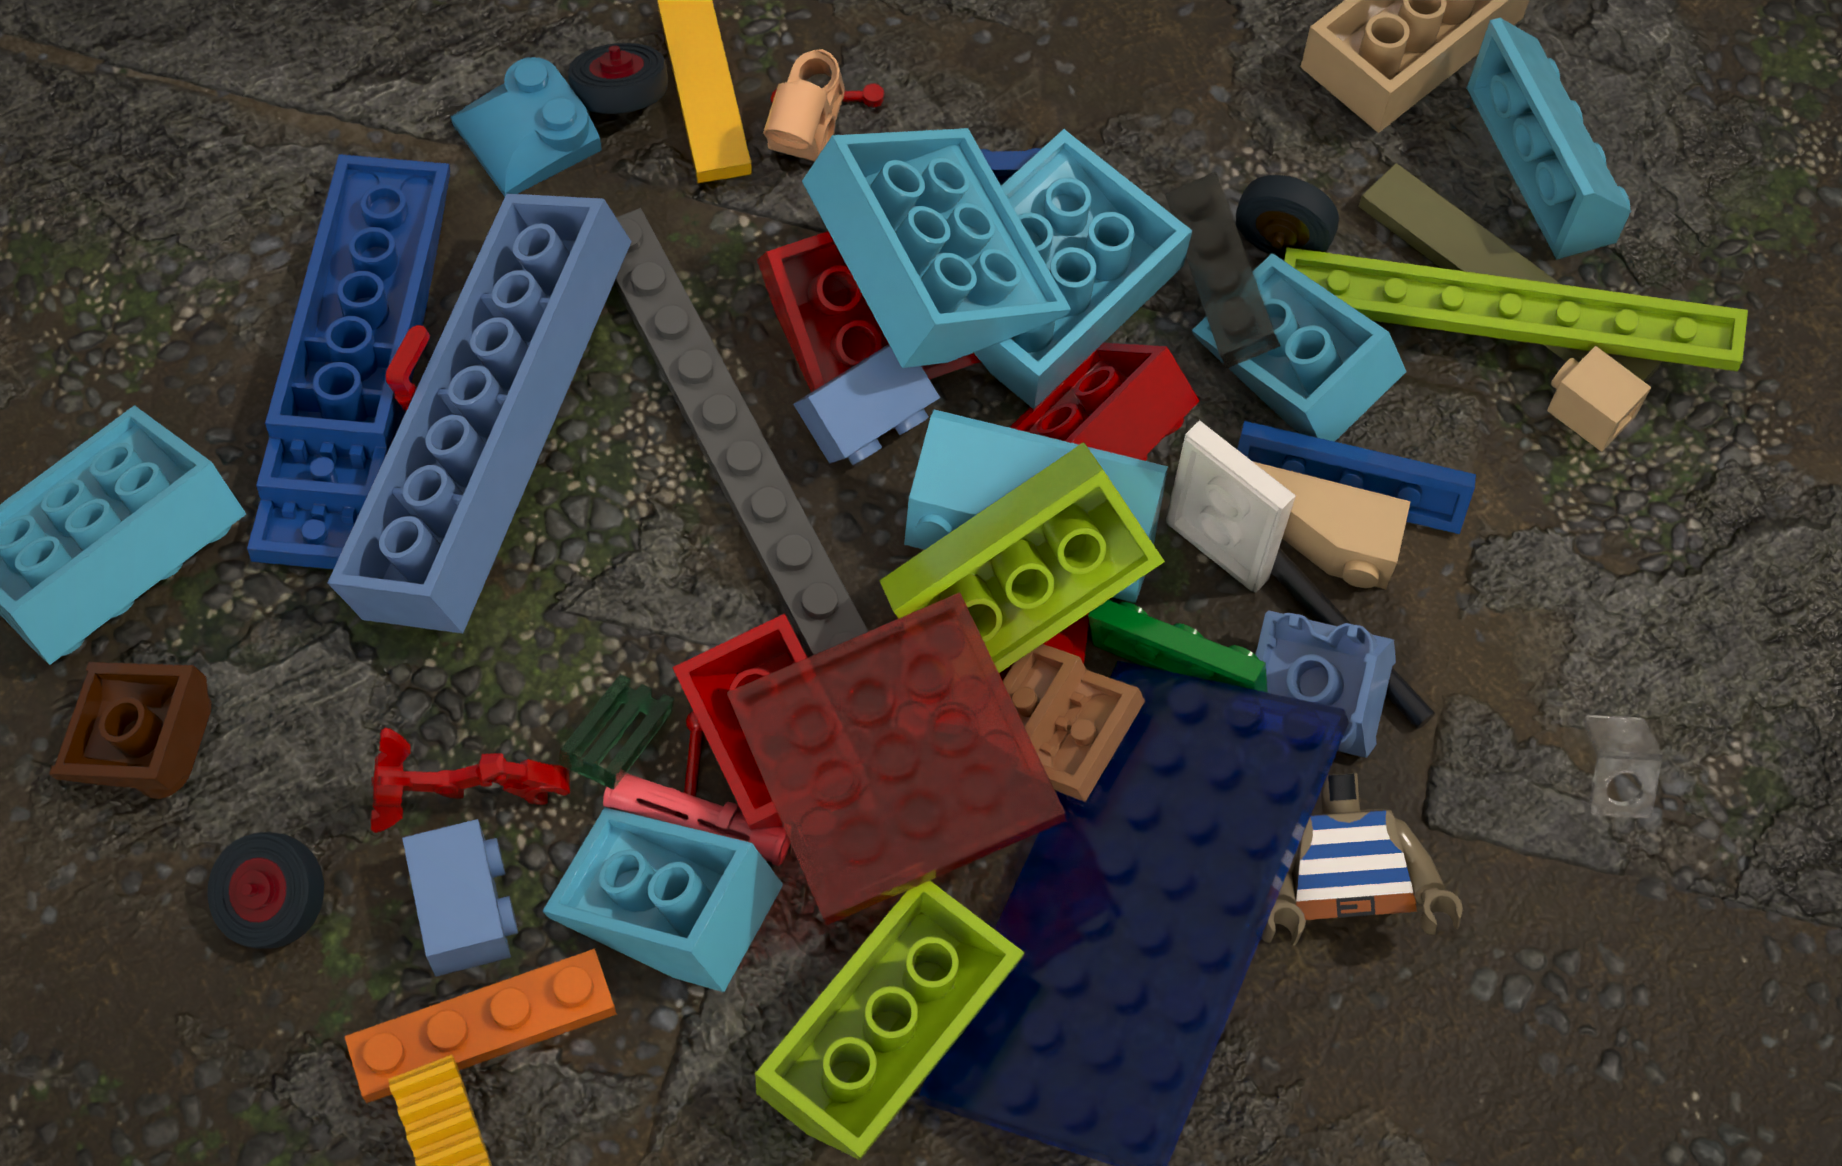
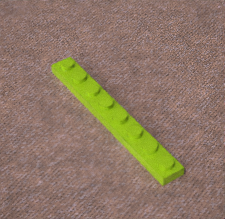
[1284,247,1748,372]

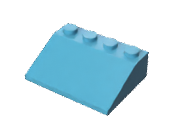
[802,128,1071,368]
[974,129,1192,409]
[0,405,246,665]

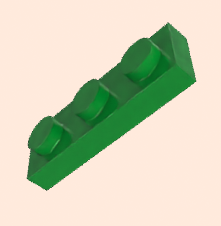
[1088,600,1268,712]

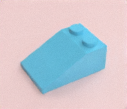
[1191,253,1407,442]
[543,807,783,992]

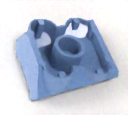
[1239,610,1396,758]

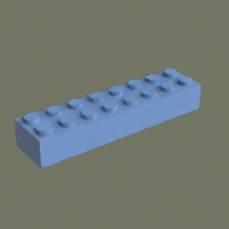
[328,194,632,634]

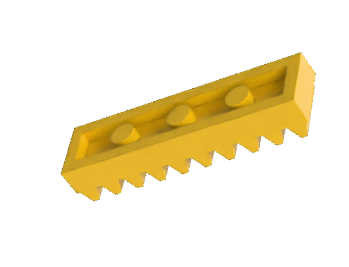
[388,1055,492,1166]

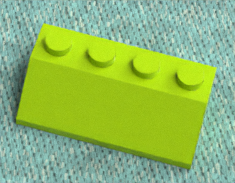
[879,442,1165,700]
[755,874,1025,1160]

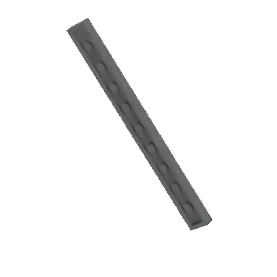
[614,208,887,699]

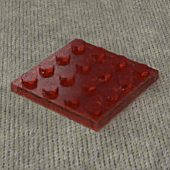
[727,593,1066,926]

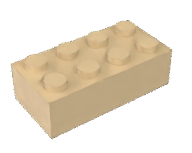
[1300,0,1529,133]

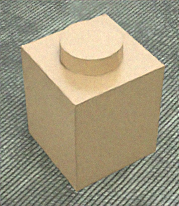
[1547,346,1651,452]

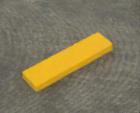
[657,0,752,183]

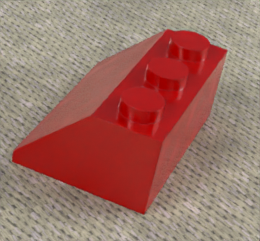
[1009,342,1200,461]
[672,613,872,830]

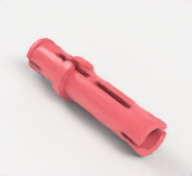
[603,769,793,866]

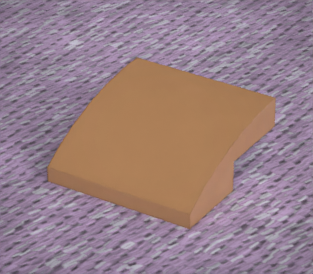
[972,644,1145,802]

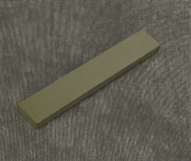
[1358,163,1662,383]

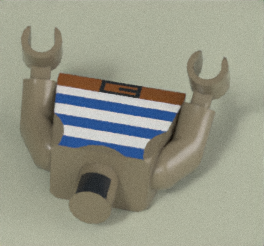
[1260,773,1463,946]

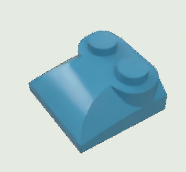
[451,57,602,197]

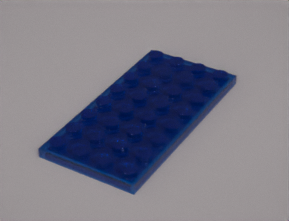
[919,661,1349,1166]

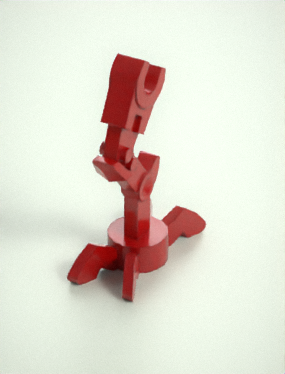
[371,728,570,833]

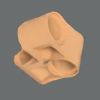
[763,49,845,162]

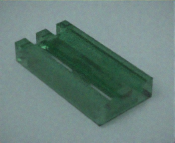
[558,674,674,790]

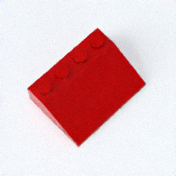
[756,231,981,392]

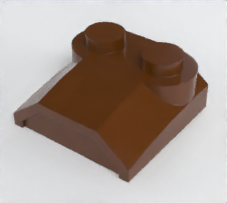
[49,662,211,799]

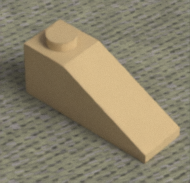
[1252,461,1411,589]

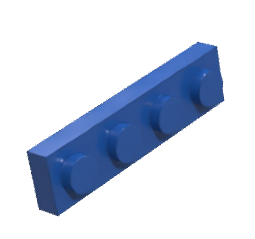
[1237,421,1476,534]

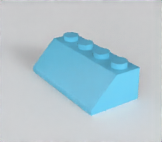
[1467,18,1631,260]
[904,409,1168,603]

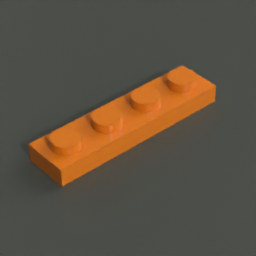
[344,949,617,1103]

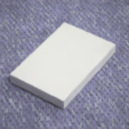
[1166,420,1296,593]

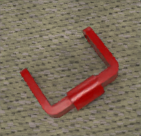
[386,325,430,412]

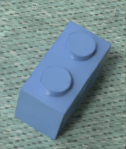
[793,345,940,465]
[402,819,518,977]

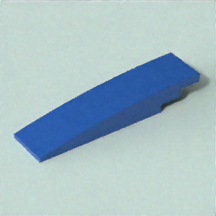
[247,154,451,569]

